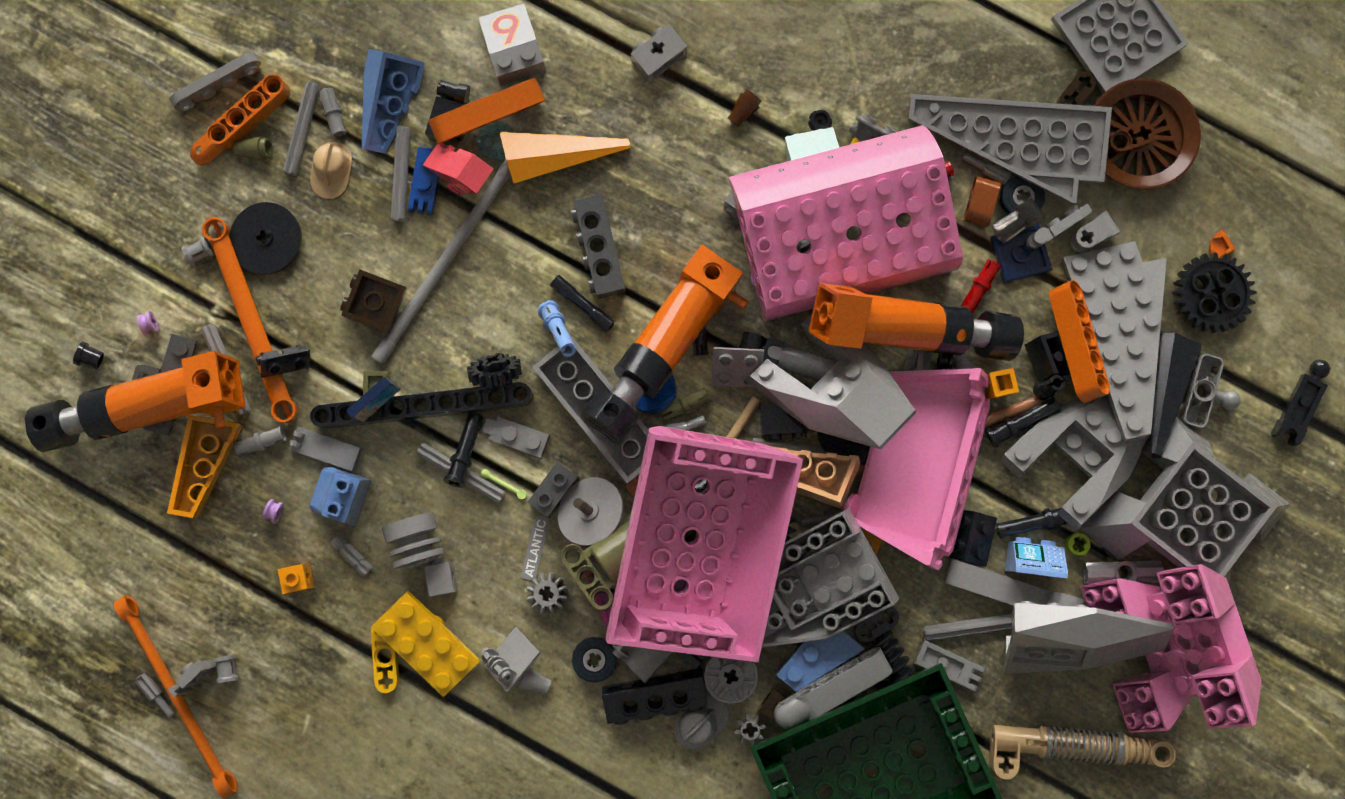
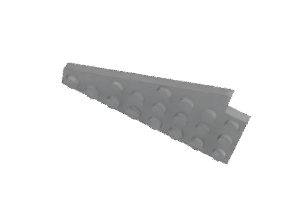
[909,94,1112,204]

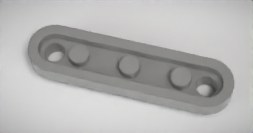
[170,53,261,112]

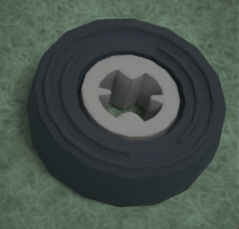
[1000,176,1045,220]
[572,637,617,683]

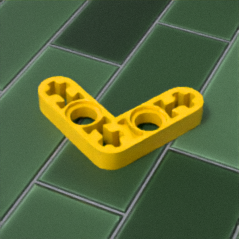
[371,614,445,693]

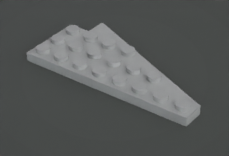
[1062,241,1167,442]

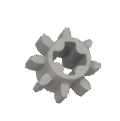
[734,713,766,746]

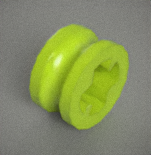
[1065,533,1091,556]

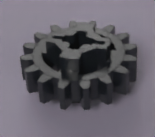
[467,353,522,388]

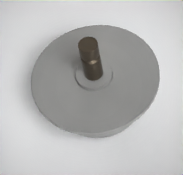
[558,477,623,546]

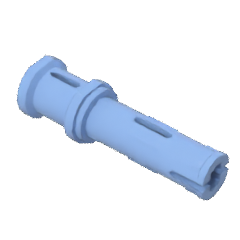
[538,300,576,357]

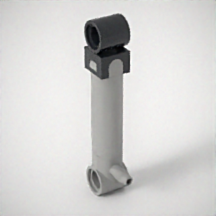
[739,331,838,380]

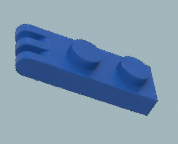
[408,147,440,215]

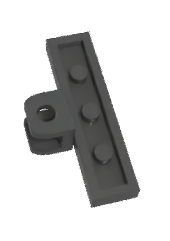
[132,334,198,436]

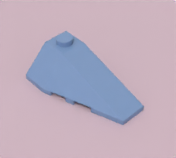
[362,49,425,154]

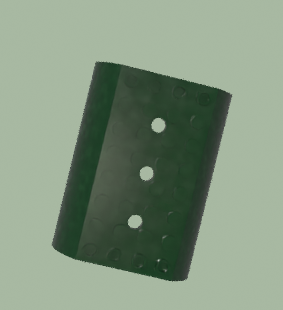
[750,663,1002,799]

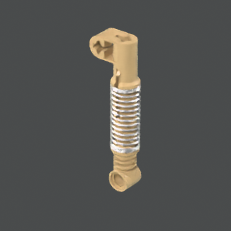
[989,725,1176,779]

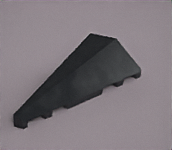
[1151,333,1201,458]

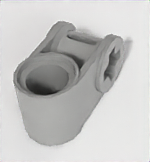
[1069,211,1121,254]

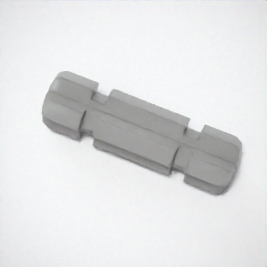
[330,535,373,576]

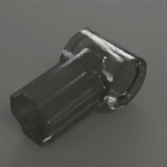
[991,197,1045,243]

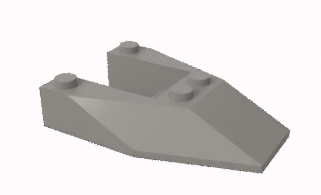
[750,314,916,449]
[1001,395,1148,531]

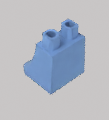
[310,466,372,526]

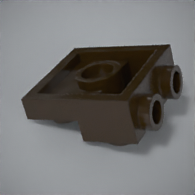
[340,269,407,334]

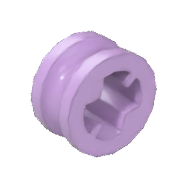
[137,311,159,336]
[262,499,284,524]

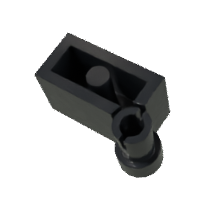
[425,80,471,148]
[1025,331,1072,400]
[759,404,818,440]

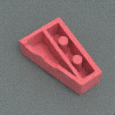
[423,143,494,195]

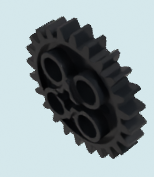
[1172,252,1257,333]

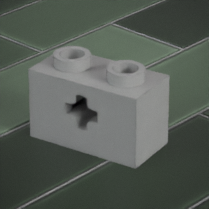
[631,24,687,83]

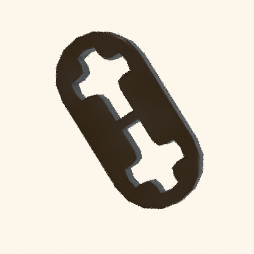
[1057,71,1096,105]

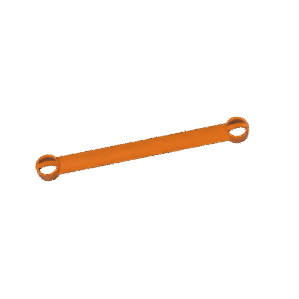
[202,217,299,423]
[114,595,238,799]

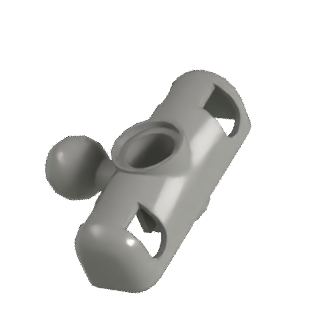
[1181,354,1240,429]

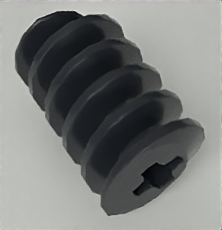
[867,630,916,685]

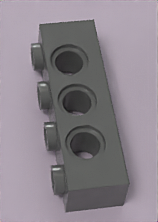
[571,194,626,299]

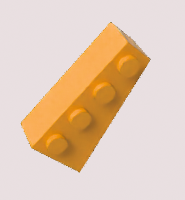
[167,415,244,518]

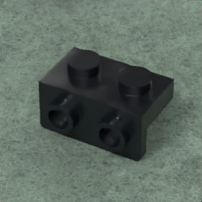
[948,510,997,567]

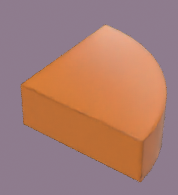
[1208,229,1236,259]

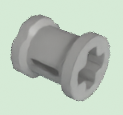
[181,236,215,267]
[213,654,239,684]

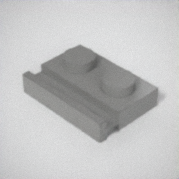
[167,659,216,697]

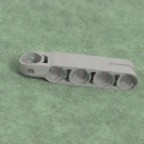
[774,647,893,729]

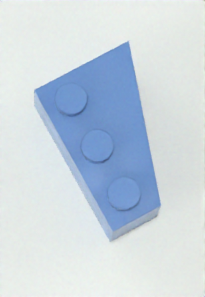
[775,631,864,692]

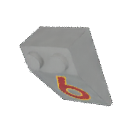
[479,3,546,86]

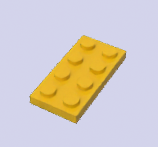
[371,590,480,697]

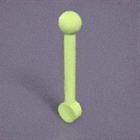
[480,469,527,499]

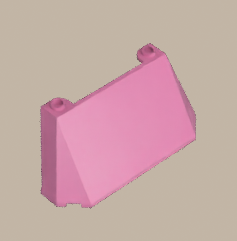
[843,368,990,570]

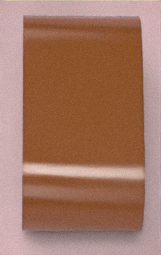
[964,176,1001,227]

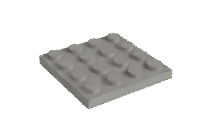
[1051,0,1189,94]

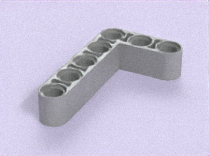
[944,559,1083,607]

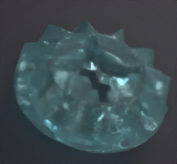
[476,121,514,159]

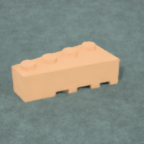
[775,447,860,510]

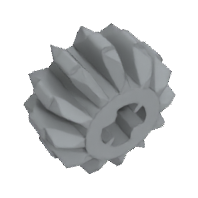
[526,572,569,614]

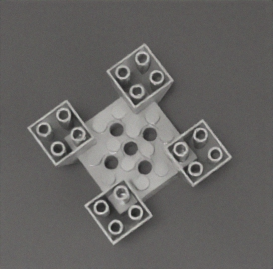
[1080,417,1290,585]

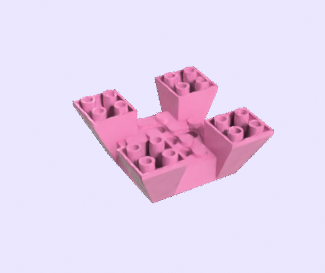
[1080,564,1262,733]

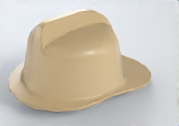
[310,142,352,199]

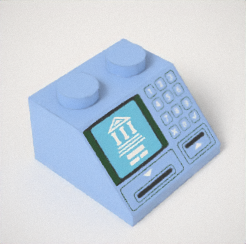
[1005,537,1068,578]

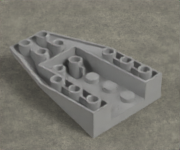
[762,508,900,647]
[1003,601,1175,674]

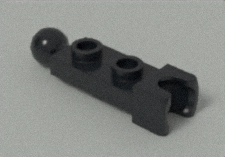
[1271,359,1331,446]

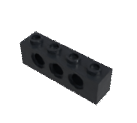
[602,668,708,725]

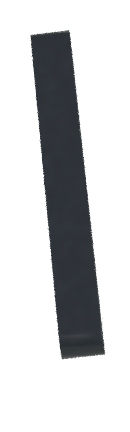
[310,382,533,429]

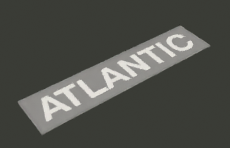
[521,515,550,580]

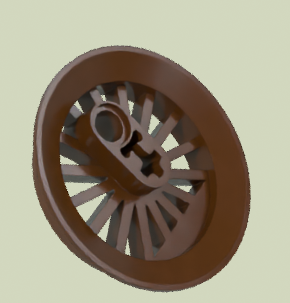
[1094,78,1201,189]

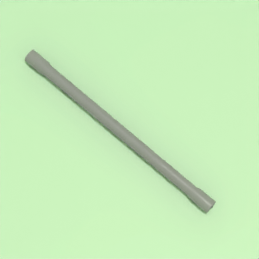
[371,158,511,365]

